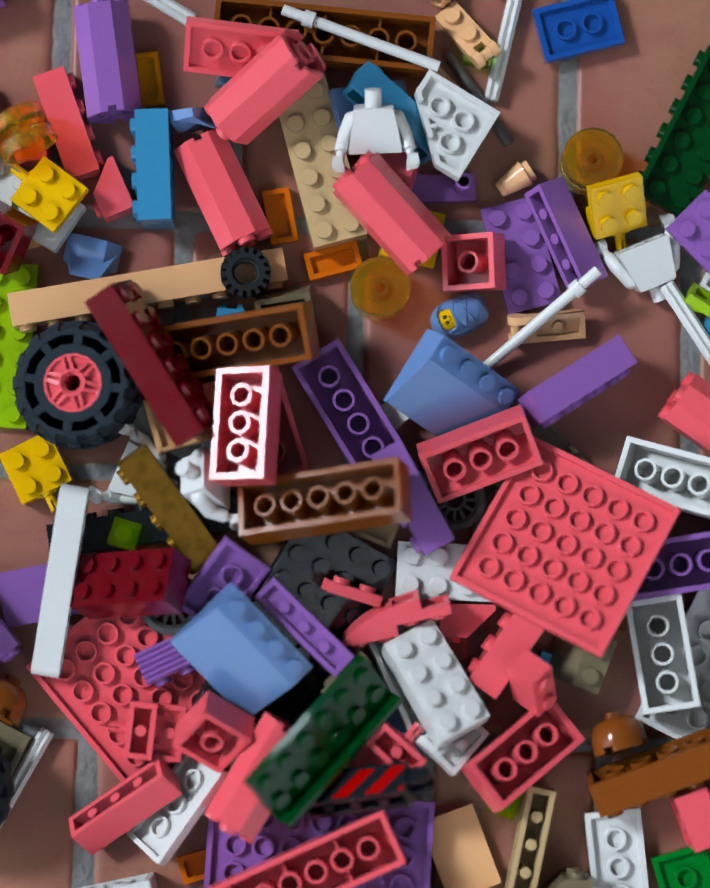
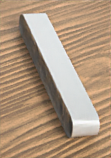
[31,483,90,678]

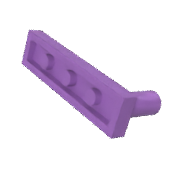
[412,173,476,204]
[254,577,356,677]

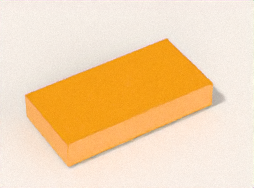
[136,51,166,109]

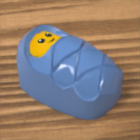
[430,293,489,340]

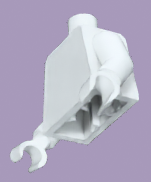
[332,88,420,173]
[594,213,680,303]
[89,423,179,505]
[175,448,239,530]

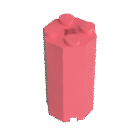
[204,28,326,145]
[173,129,273,257]
[332,150,452,276]
[657,371,710,455]
[204,710,293,844]

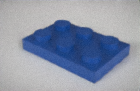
[531,0,625,64]

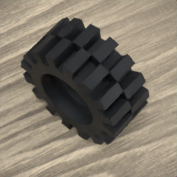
[221,247,271,300]

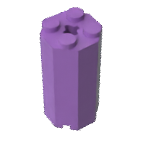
[73,0,143,124]

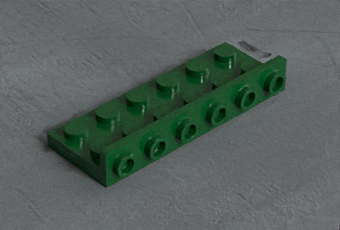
[638,45,710,217]
[243,654,402,828]

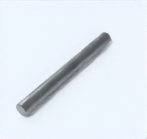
[444,51,514,147]

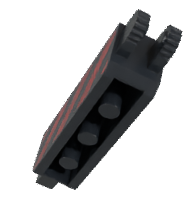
[306,761,437,819]

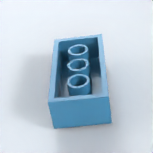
[130,108,176,229]

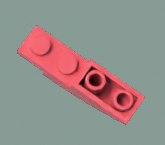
[342,589,452,649]

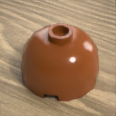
[0,674,27,726]
[591,710,649,758]

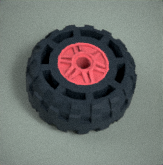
[13,320,144,449]

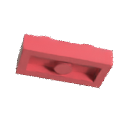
[321,575,383,608]

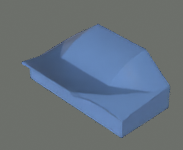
[169,107,217,133]
[63,233,123,279]

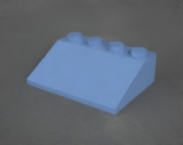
[383,329,520,437]
[169,581,313,716]

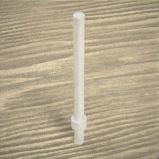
[281,4,441,72]
[483,266,602,369]

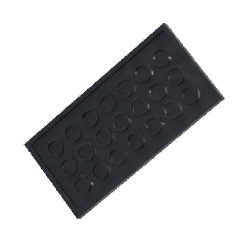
[192,532,397,731]

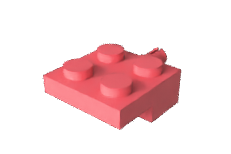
[108,700,188,763]
[348,721,429,768]

